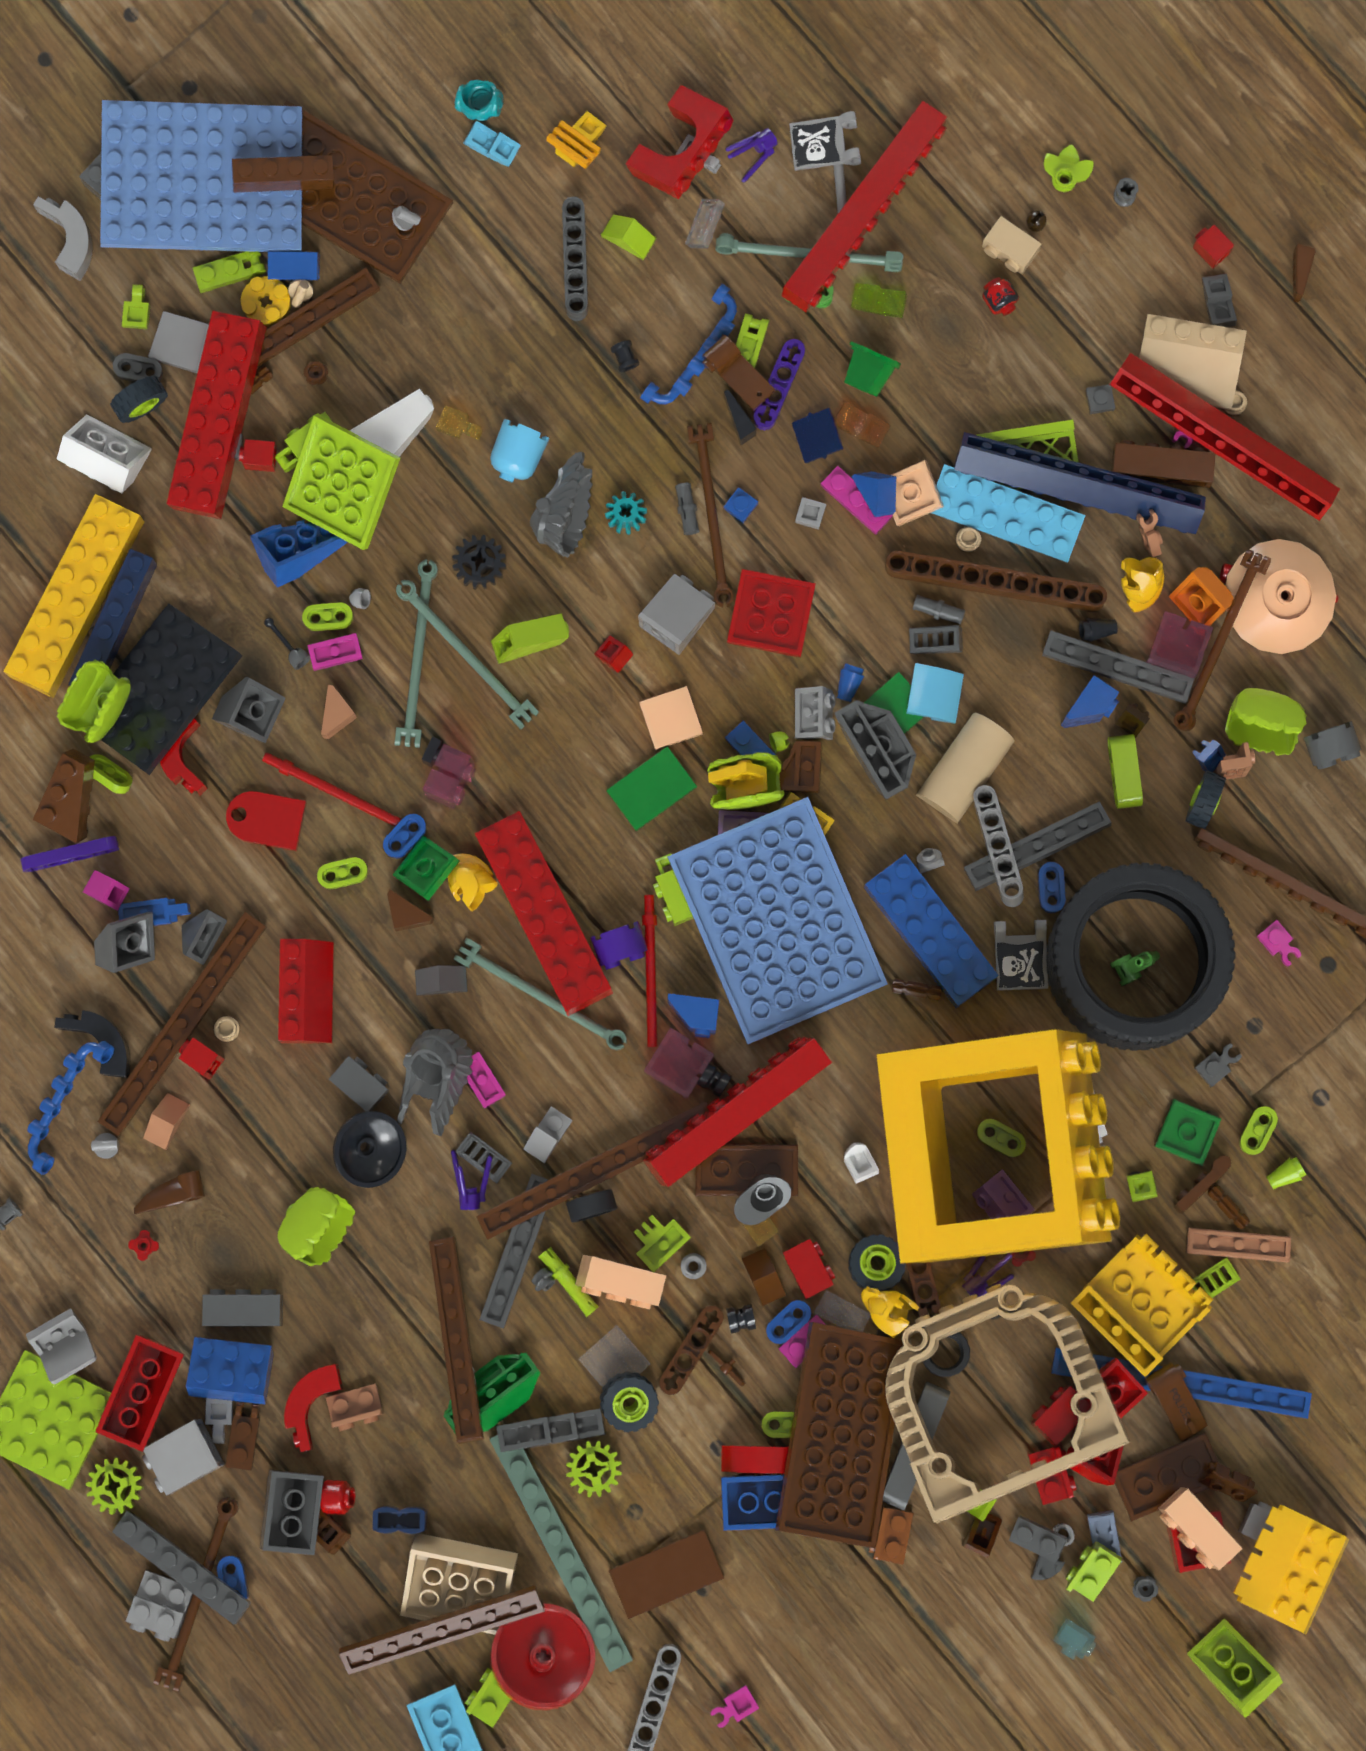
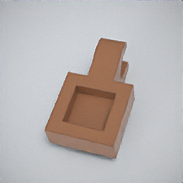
[1136,509,1163,557]

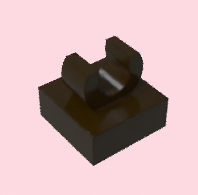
[1115,703,1150,738]

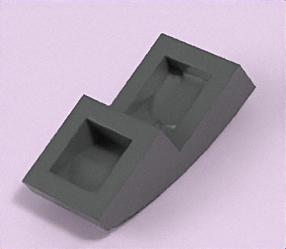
[1202,274,1237,327]

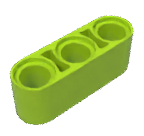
[1108,734,1143,809]

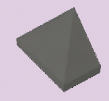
[181,909,228,965]

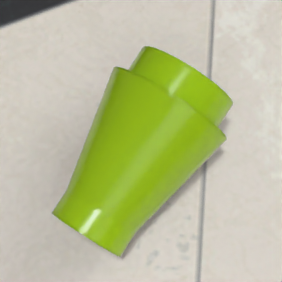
[1266,1157,1306,1190]

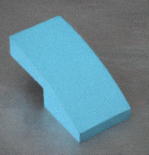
[463,121,521,167]

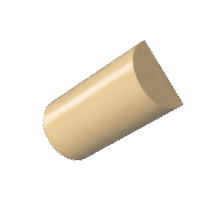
[916,713,1015,824]

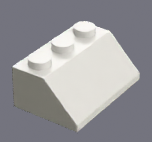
[57,414,152,493]

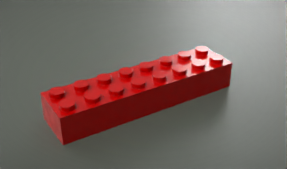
[166,311,267,519]
[474,811,613,1016]
[643,1037,832,1187]

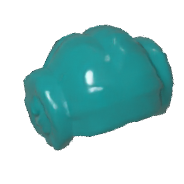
[455,80,504,121]

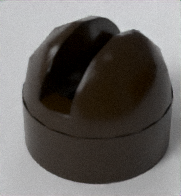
[1026,210,1047,232]

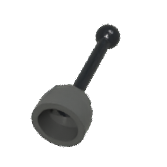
[264,617,311,670]

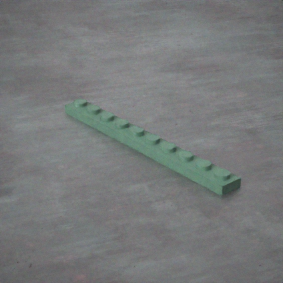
[489,1435,633,1672]

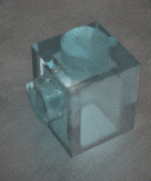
[1053,1618,1096,1660]

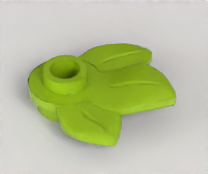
[1044,145,1093,192]

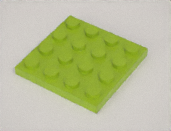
[282,415,400,550]
[0,1350,112,1490]

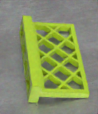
[977,420,1078,490]

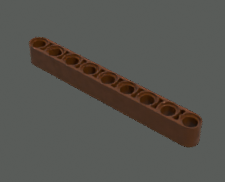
[885,551,1107,612]

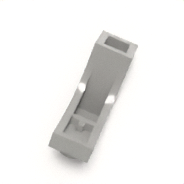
[33,197,93,281]

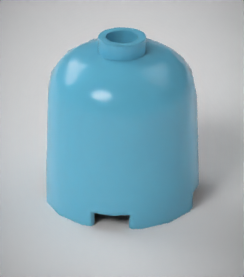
[490,419,550,483]

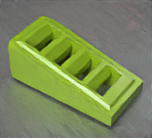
[1193,1257,1240,1298]

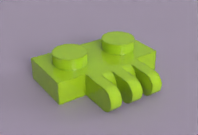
[634,1215,691,1272]

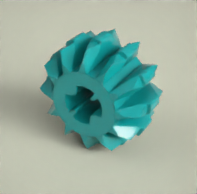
[605,491,647,535]

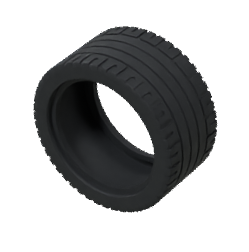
[1046,863,1235,1051]

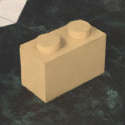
[982,216,1041,275]

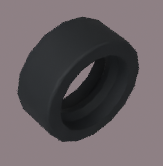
[566,1189,617,1223]
[923,1332,970,1377]

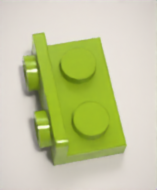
[1065,1541,1122,1602]
[465,1668,511,1728]

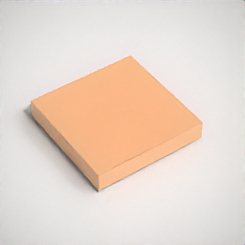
[891,460,944,526]
[639,686,703,750]

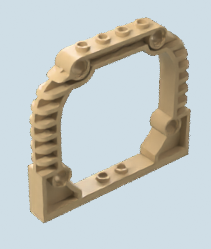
[885,1284,1131,1523]

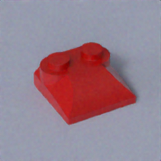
[1076,1357,1148,1419]
[1066,1445,1124,1486]

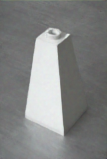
[350,389,434,457]

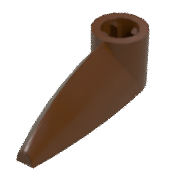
[134,1171,205,1215]

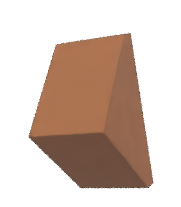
[321,685,357,739]
[144,1093,190,1150]

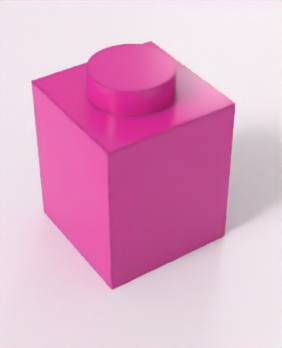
[83,870,130,911]

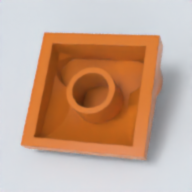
[1169,567,1234,634]

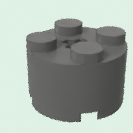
[1304,721,1362,770]

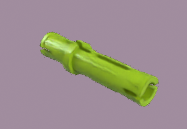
[538,1247,599,1317]

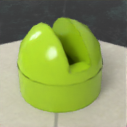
[769,731,790,753]

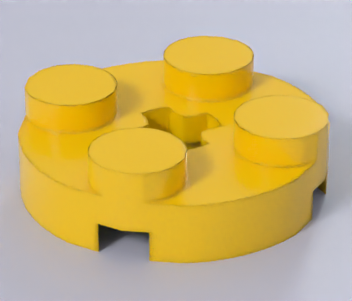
[241,276,291,327]

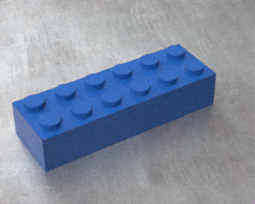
[864,854,999,1009]

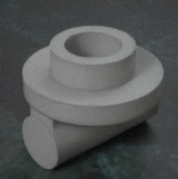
[392,206,421,231]
[917,848,945,873]
[91,1133,119,1159]

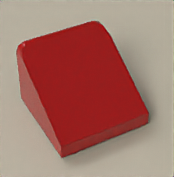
[594,635,633,673]

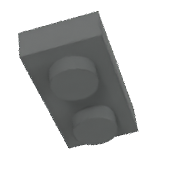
[1009,1515,1068,1563]

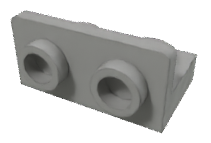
[795,686,836,740]

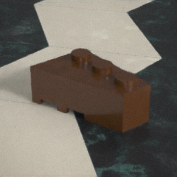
[33,749,95,843]

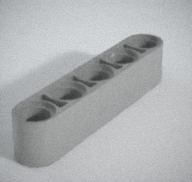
[974,785,1024,907]
[628,1644,681,1751]

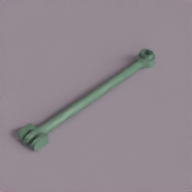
[715,233,903,272]
[395,559,438,748]
[396,580,539,729]
[454,937,627,1051]

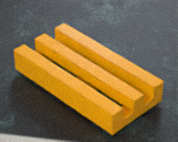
[546,120,601,169]

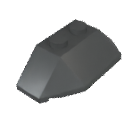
[834,700,916,800]

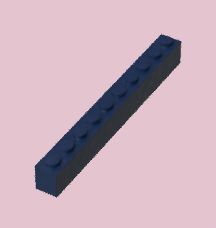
[954,432,1206,535]

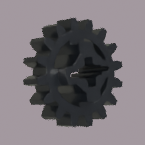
[452,535,506,590]

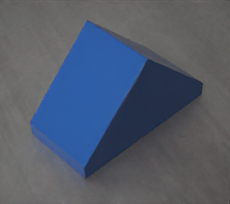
[852,472,897,517]

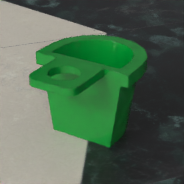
[844,341,901,397]

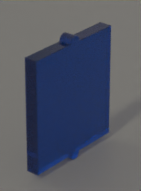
[792,408,844,464]

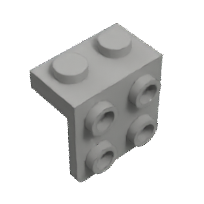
[26,1308,97,1384]

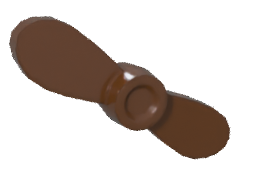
[707,1349,746,1386]

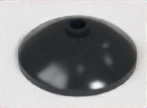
[333,1111,407,1188]

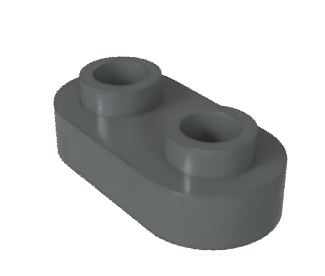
[113,353,163,382]

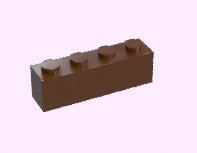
[232,155,334,193]
[1111,440,1216,488]

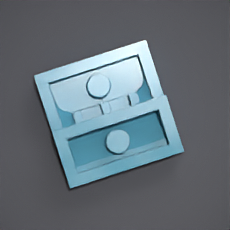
[907,663,964,724]

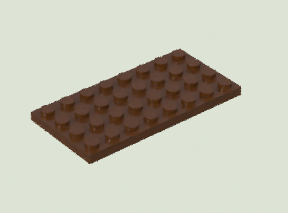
[283,100,453,284]
[775,1322,904,1549]

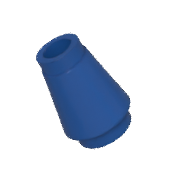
[837,664,864,702]

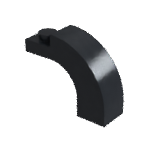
[54,1010,131,1078]

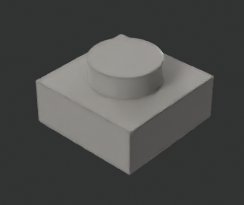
[795,497,826,530]

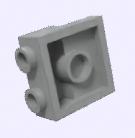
[126,1570,193,1642]

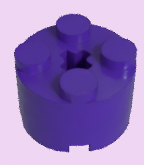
[590,921,648,970]

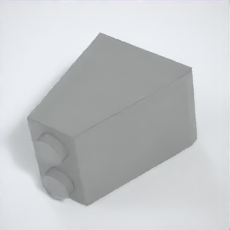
[638,574,715,655]
[142,1419,225,1496]

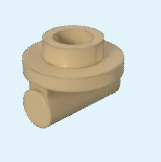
[288,280,313,308]

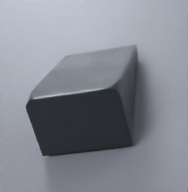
[724,390,756,445]

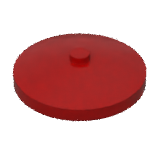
[490,1603,596,1710]

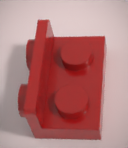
[1027,1446,1077,1505]

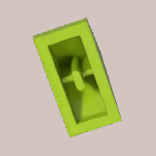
[601,214,656,260]

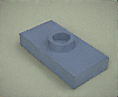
[1087,1510,1122,1563]

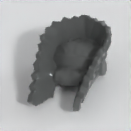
[530,452,593,558]
[397,1029,473,1136]

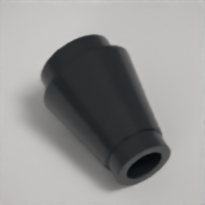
[1079,617,1118,642]

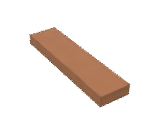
[1186,1228,1291,1263]

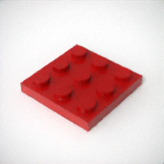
[727,569,816,658]

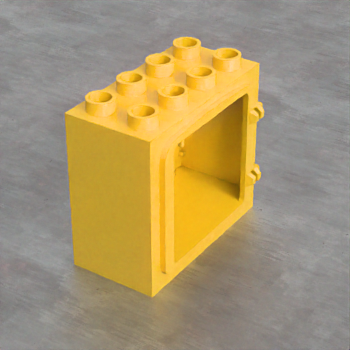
[877,1029,1120,1263]

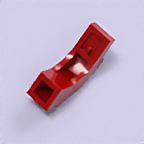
[160,719,208,796]
[284,1364,343,1452]
[721,1445,789,1474]

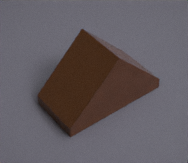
[387,890,434,932]
[742,1248,786,1306]
[962,1513,1002,1558]

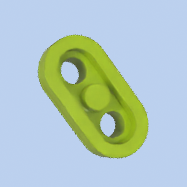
[302,602,353,631]
[90,754,133,794]
[317,857,368,889]
[1239,1106,1278,1155]
[977,1119,1026,1157]
[761,1411,794,1438]

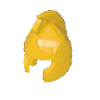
[1121,557,1164,613]
[447,853,498,911]
[861,1286,919,1338]

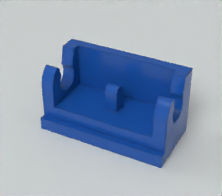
[268,251,320,280]

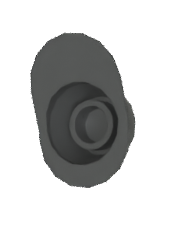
[734,1174,791,1225]

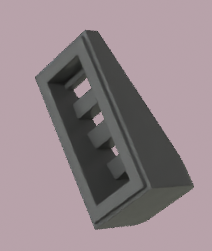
[909,625,963,654]
[455,1132,512,1183]

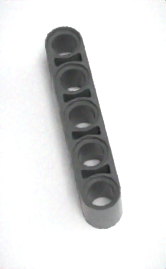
[562,197,588,321]
[883,1382,951,1510]

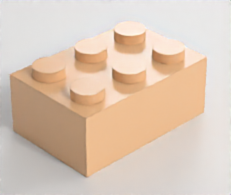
[575,1255,666,1309]
[1158,1487,1243,1570]

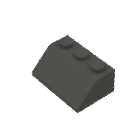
[260,1470,324,1555]

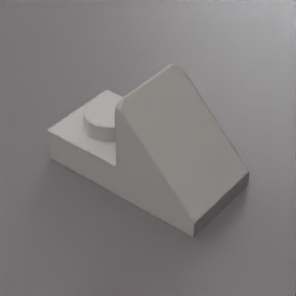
[523,1106,573,1163]

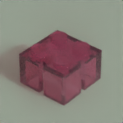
[1146,611,1213,678]
[422,744,476,810]
[644,1027,714,1100]

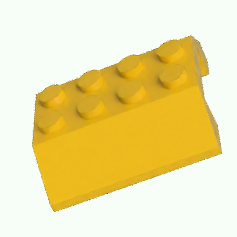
[1071,1233,1213,1377]
[1233,1505,1349,1635]

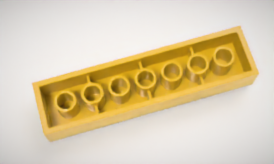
[3,494,144,698]

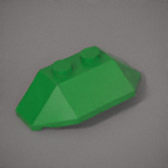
[443,1353,541,1434]

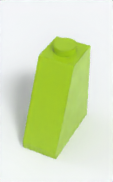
[491,613,569,664]

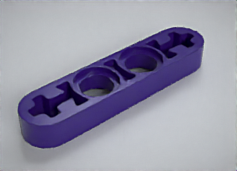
[753,339,805,431]
[20,836,119,872]

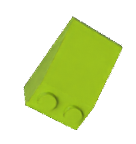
[1187,1618,1283,1718]

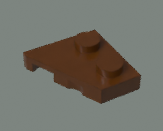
[779,741,823,793]

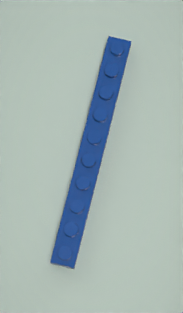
[1051,1348,1312,1419]

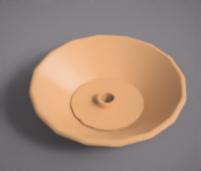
[1225,539,1336,654]

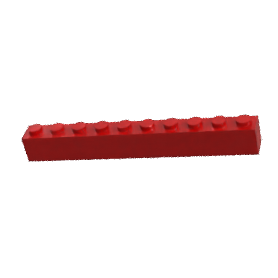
[782,101,947,312]
[1109,353,1340,521]

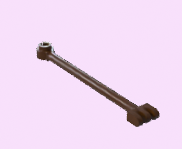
[687,423,734,608]
[1174,549,1271,731]
[153,1497,239,1692]

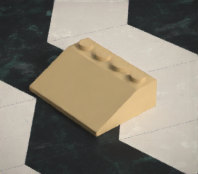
[1139,314,1247,411]
[400,1533,518,1635]

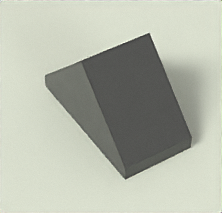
[415,965,468,996]

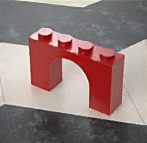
[625,85,734,200]

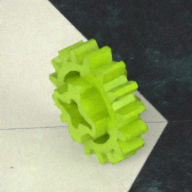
[566,1441,622,1497]
[86,1457,144,1515]

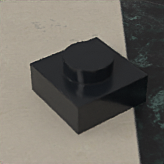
[422,737,445,768]

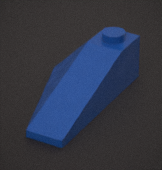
[251,520,348,588]

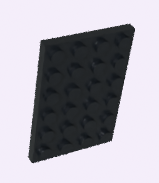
[101,603,242,775]

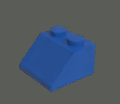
[1061,675,1119,728]
[668,993,719,1038]

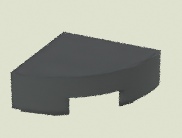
[1031,1555,1065,1580]

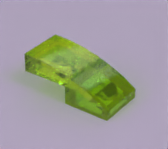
[851,283,907,318]

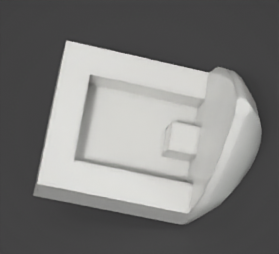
[844,1142,879,1184]

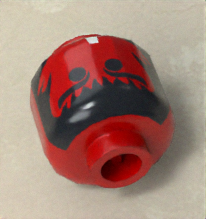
[982,277,1019,316]

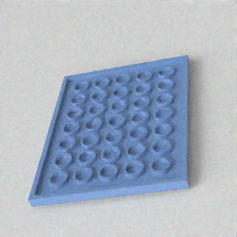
[100,100,302,252]
[667,797,888,1044]

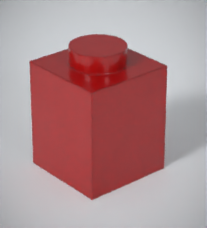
[1193,225,1235,269]
[239,439,278,472]

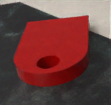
[226,791,307,851]

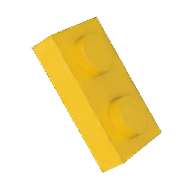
[708,760,768,800]

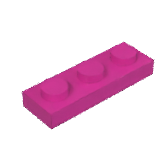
[821,466,893,535]

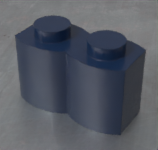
[372,1506,428,1534]

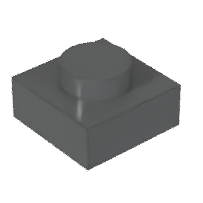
[1085,384,1115,415]

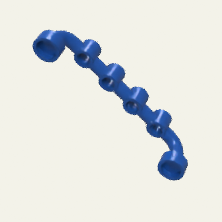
[640,283,737,404]
[27,1041,114,1175]

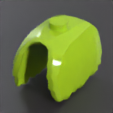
[56,659,131,743]
[1225,688,1307,756]
[707,752,784,810]
[277,1187,355,1266]

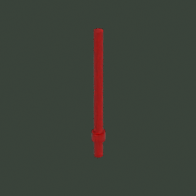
[262,752,401,827]
[642,895,657,1047]

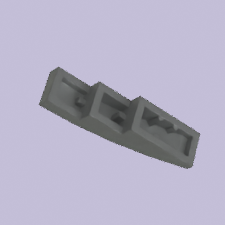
[496,1409,606,1452]

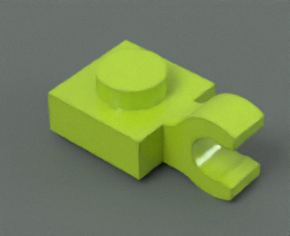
[122,284,150,329]

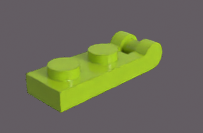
[193,251,266,293]
[736,313,770,368]

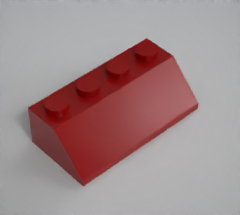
[278,939,334,1043]
[95,1335,184,1452]

